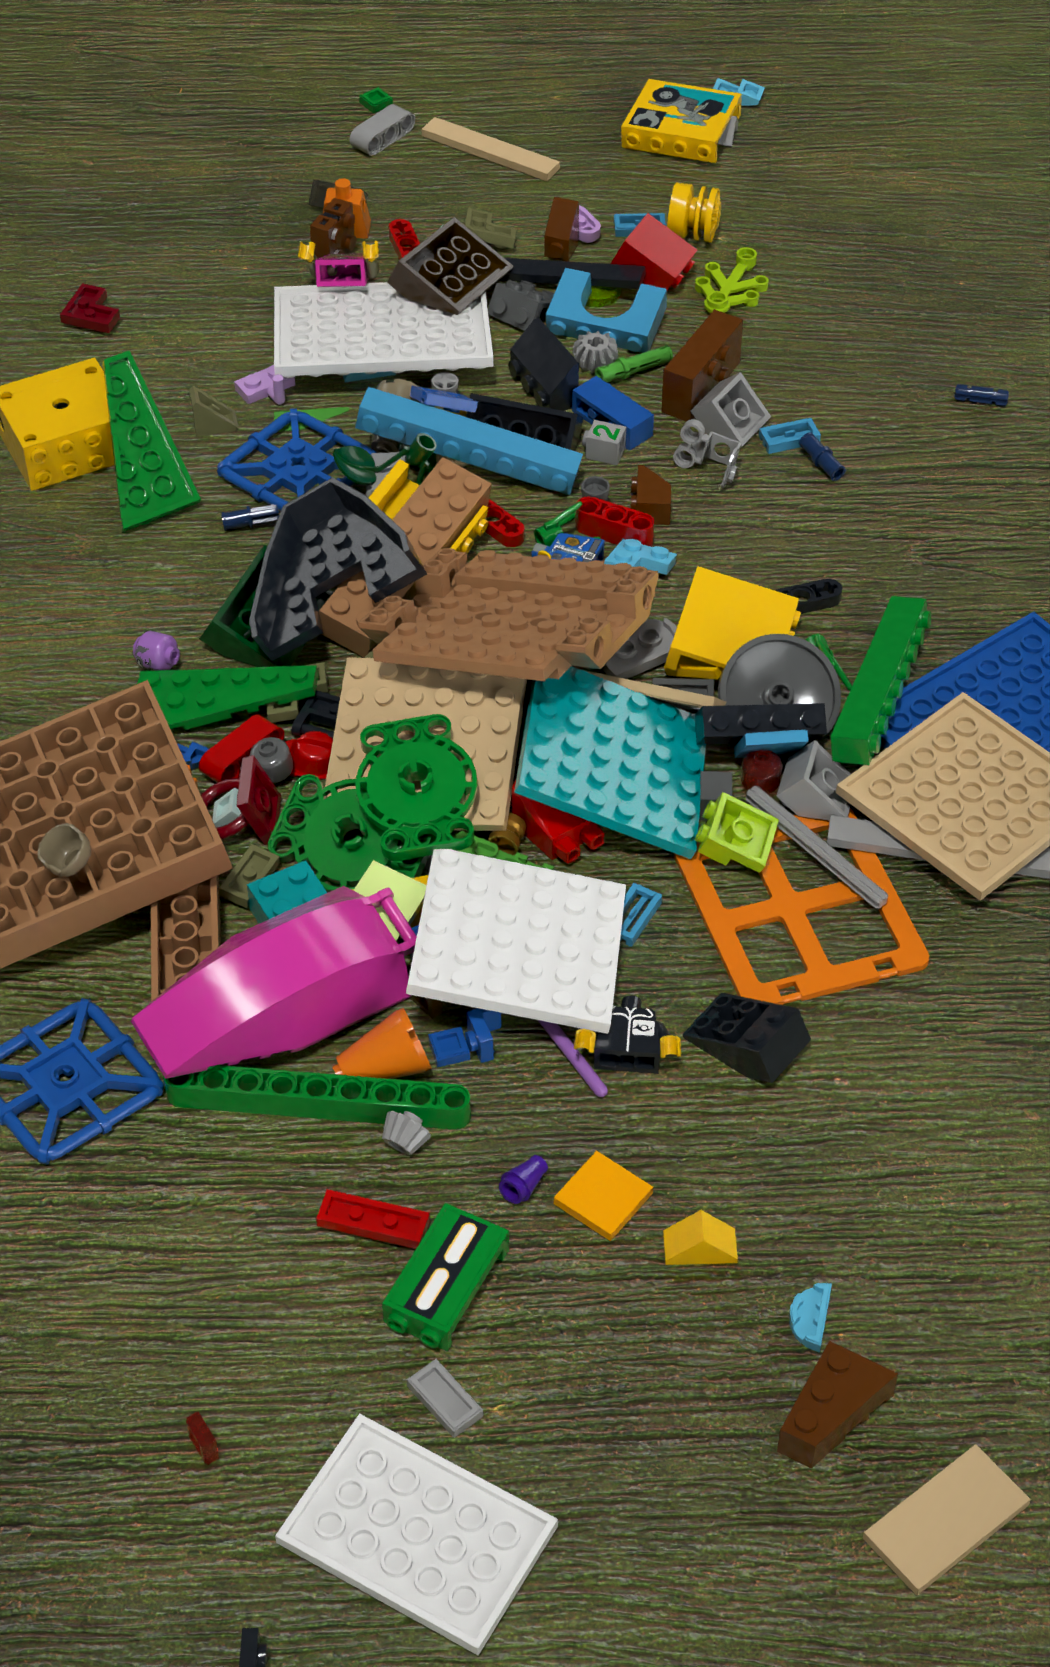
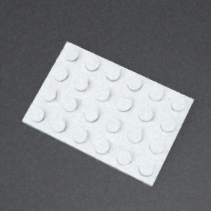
[275,1413,558,1656]

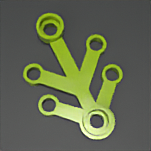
[695,247,769,313]

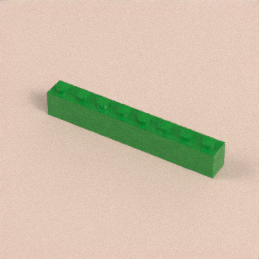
[831,596,932,765]

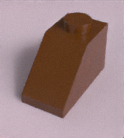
[544,197,579,261]

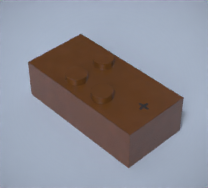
[661,309,743,422]

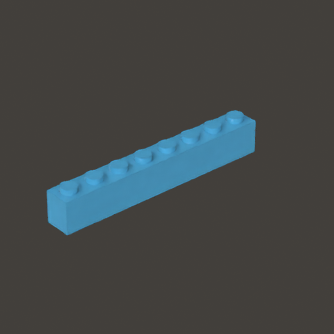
[355,387,583,495]

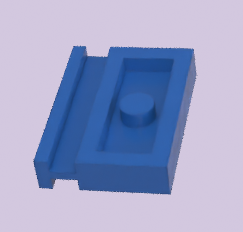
[410,386,478,413]

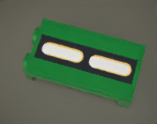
[382,1203,509,1351]

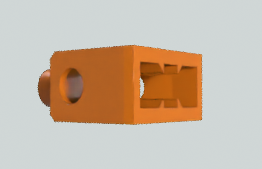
[323,178,371,239]

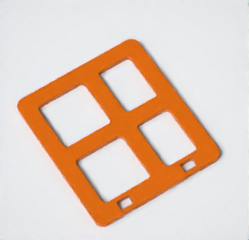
[674,808,930,1005]

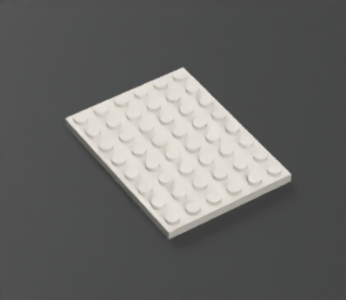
[274,282,494,378]

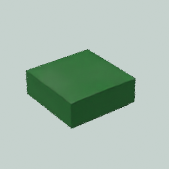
[359,87,393,114]

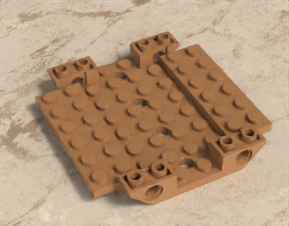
[358,548,658,681]

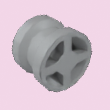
[431,372,459,393]

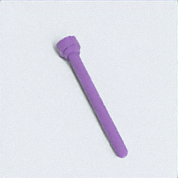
[538,1020,608,1097]

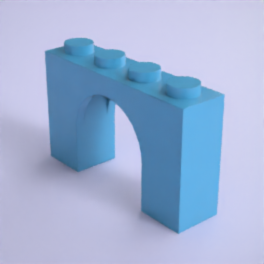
[546,268,667,353]

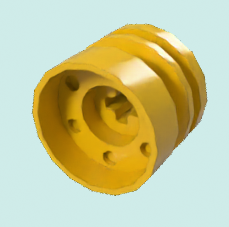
[667,182,721,243]

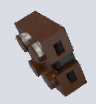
[310,198,357,258]

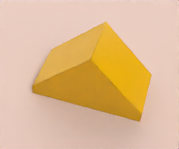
[663,1210,738,1265]

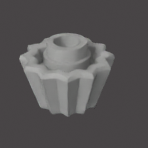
[382,1111,431,1155]

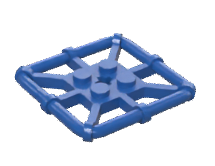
[217,408,377,511]
[0,998,164,1164]

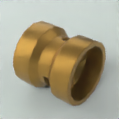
[488,813,527,856]

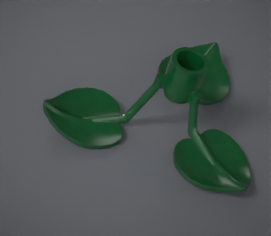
[333,433,437,485]

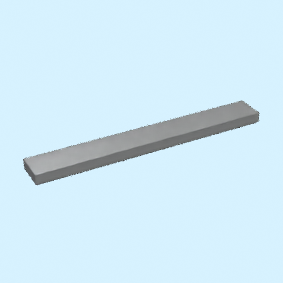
[827,815,1050,879]

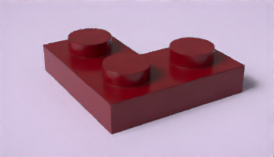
[60,283,120,333]

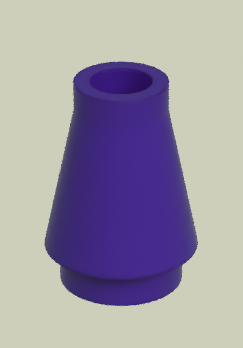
[499,1155,548,1204]

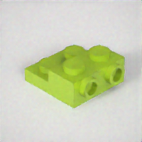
[695,792,779,873]

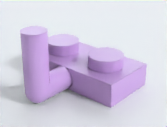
[234,365,295,405]

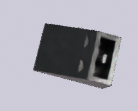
[682,993,811,1083]

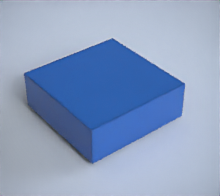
[428,1027,470,1068]

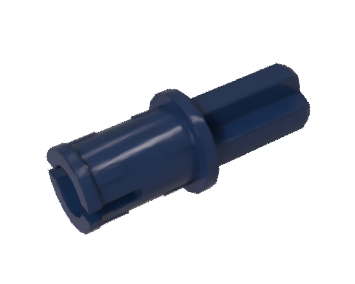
[221,504,279,531]

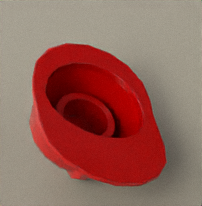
[285,731,333,779]

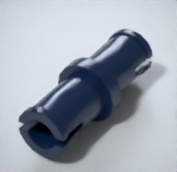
[799,432,846,481]

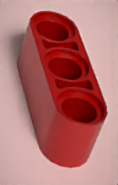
[575,496,654,547]
[199,714,284,783]

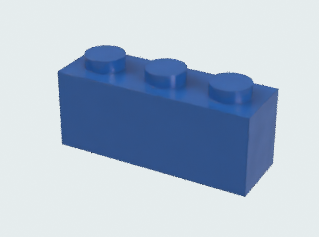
[572,376,654,451]

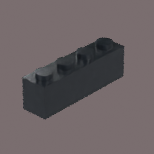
[695,703,827,745]

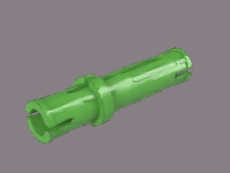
[595,345,673,382]

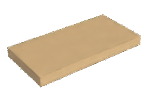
[863,1444,1031,1596]

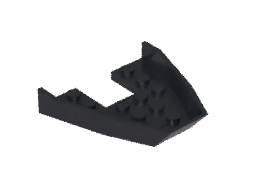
[249,477,427,661]

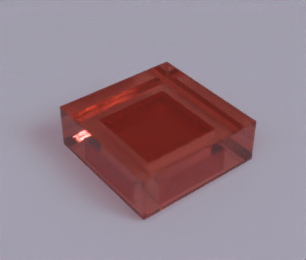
[186,1411,219,1465]

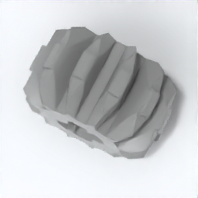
[573,330,618,374]

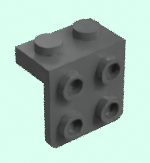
[488,280,554,331]

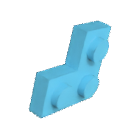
[604,539,677,575]

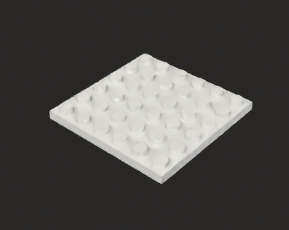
[406,849,626,1034]

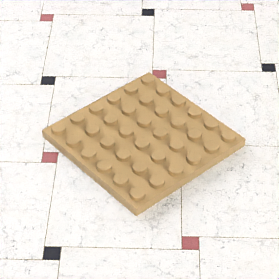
[325,658,527,831]
[836,692,1050,901]

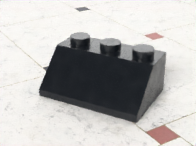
[508,318,579,411]

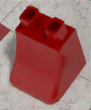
[512,780,604,864]

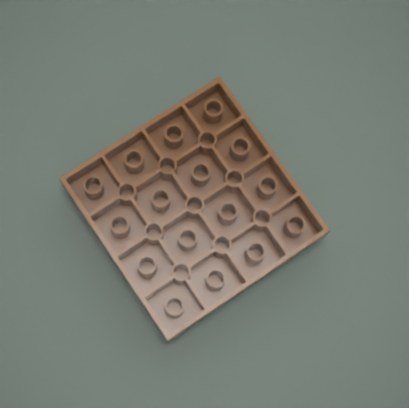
[0,680,233,969]

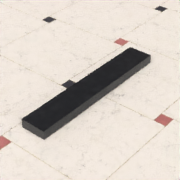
[499,258,646,289]

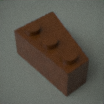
[777,1341,898,1469]

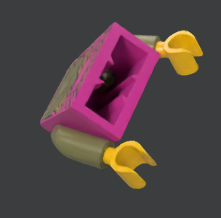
[298,240,379,287]

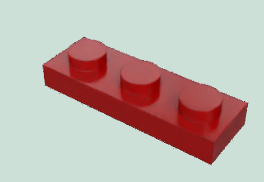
[316,1189,430,1249]

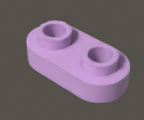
[579,205,601,243]

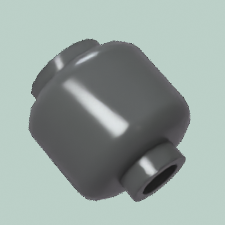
[250,737,293,783]

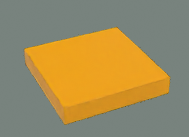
[554,1150,653,1241]

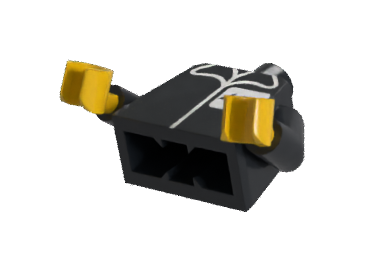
[573,995,681,1074]

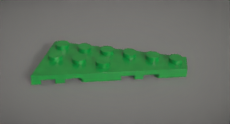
[103,350,201,533]
[137,665,319,730]

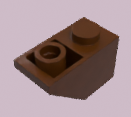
[631,465,671,525]

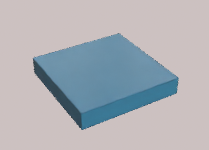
[734,730,808,758]

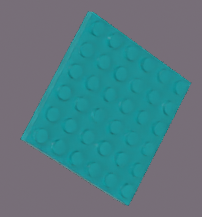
[514,666,706,859]

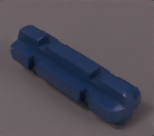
[954,384,1009,406]

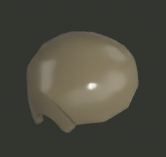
[37,823,91,877]

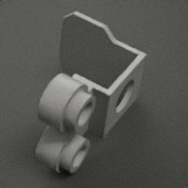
[673,419,742,488]

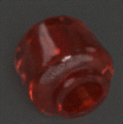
[741,750,783,794]

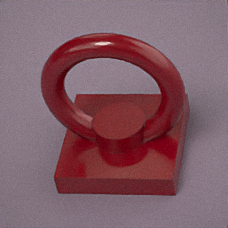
[201,755,281,845]

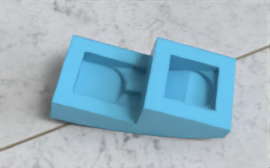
[713,78,765,106]

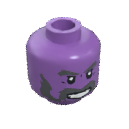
[133,631,180,671]

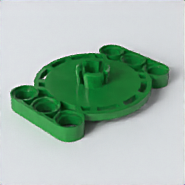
[355,714,478,861]
[268,774,436,892]

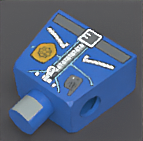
[532,533,605,562]

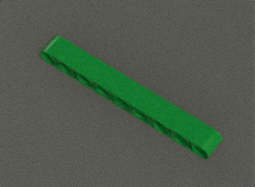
[163,1065,471,1130]

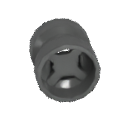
[581,476,610,502]

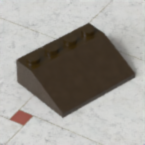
[387,217,514,315]

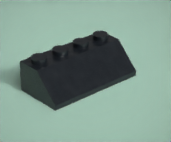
[466,393,584,451]

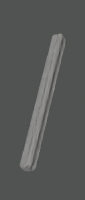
[745,786,888,909]

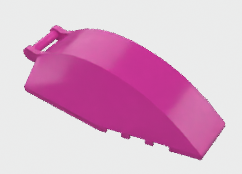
[131,886,417,1079]

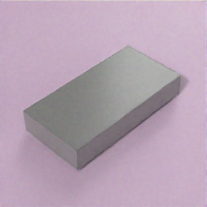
[407,1359,483,1438]

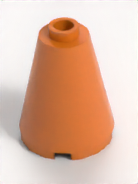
[332,1007,432,1079]

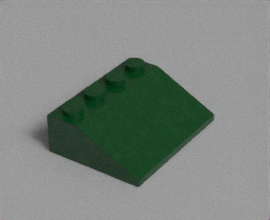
[199,545,333,667]

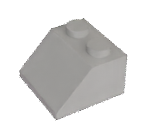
[691,372,771,447]
[776,740,851,820]

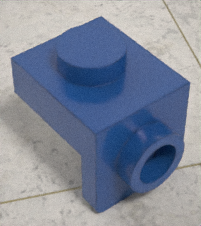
[465,1008,501,1063]

